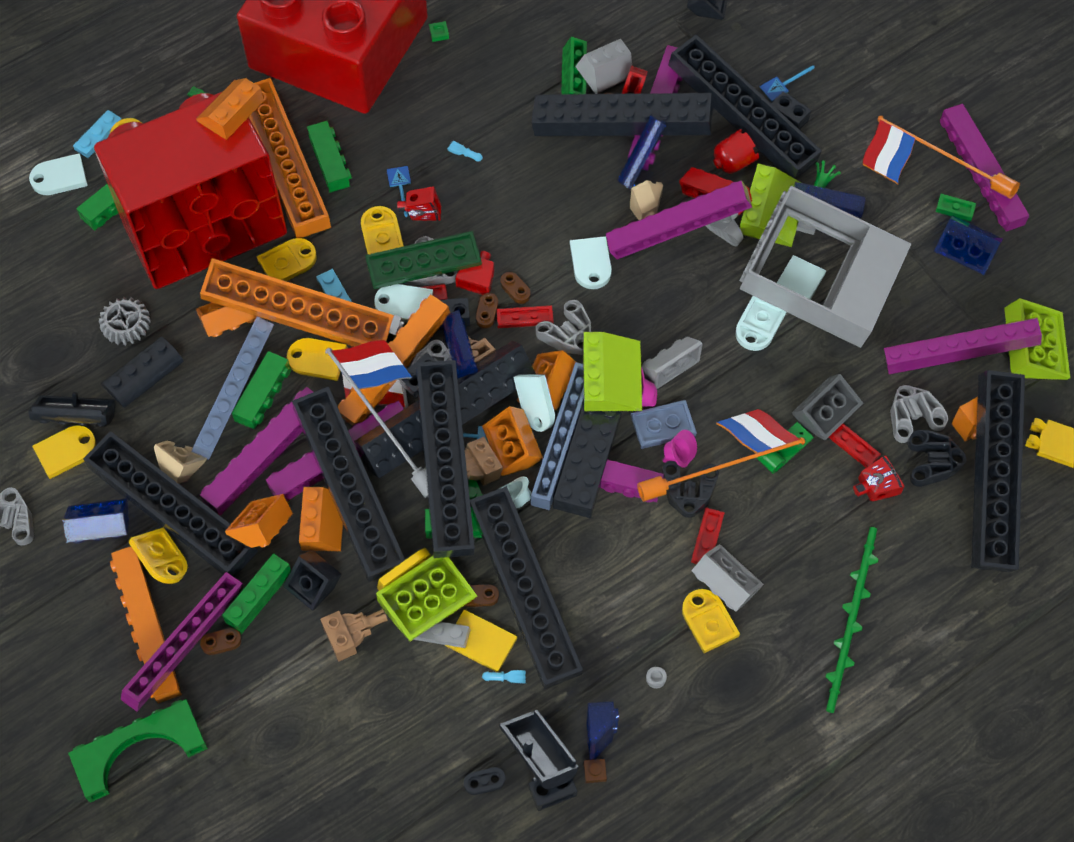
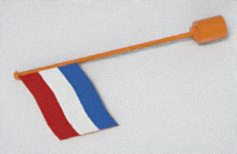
[863,116,1020,199]
[637,409,805,502]

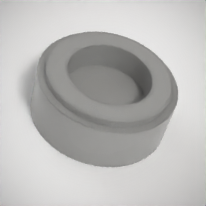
[646,667,667,688]

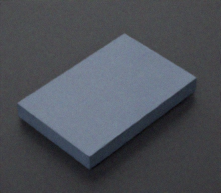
[630,400,697,449]

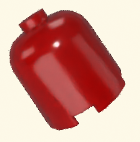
[713,129,759,174]

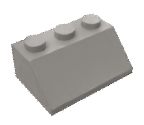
[575,39,632,94]
[642,337,702,389]
[692,544,764,611]

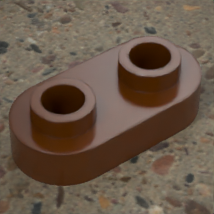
[500,272,530,304]
[476,293,498,328]
[464,584,499,607]
[200,628,242,655]

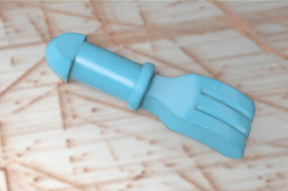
[447,141,483,161]
[482,670,526,683]

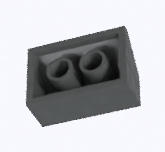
[792,374,863,440]

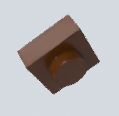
[584,759,607,783]

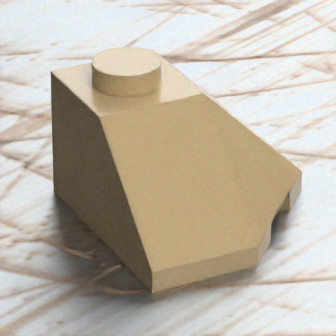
[630,180,663,220]
[154,441,207,484]

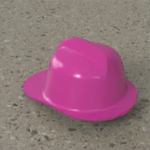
[641,367,657,407]
[662,430,697,468]

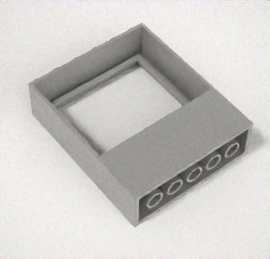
[739,186,911,348]

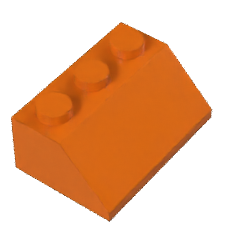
[196,78,264,140]
[196,302,257,337]
[517,350,576,411]
[482,406,543,476]
[299,487,343,551]
[225,494,293,548]

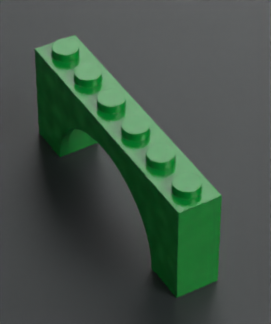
[68,700,208,803]

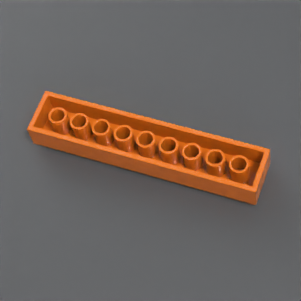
[249,78,331,238]
[200,258,394,347]

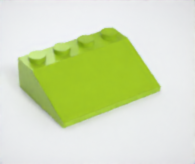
[740,164,808,247]
[1004,298,1070,380]
[583,332,642,411]
[376,556,477,641]

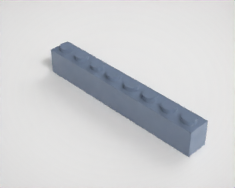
[191,316,274,460]
[531,362,584,510]

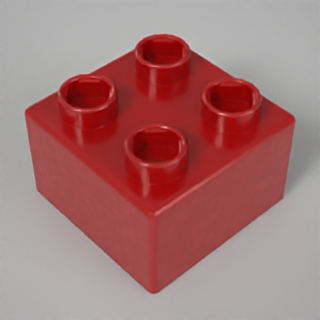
[237,0,428,114]
[94,92,287,289]

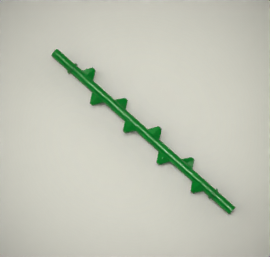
[826,527,878,713]

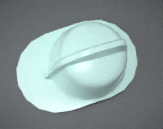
[497,476,532,508]

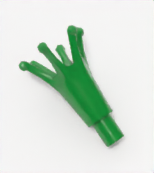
[811,160,841,198]

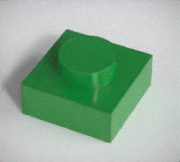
[429,21,449,42]

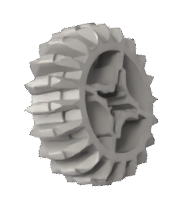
[99,297,151,346]

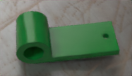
[756,422,814,474]

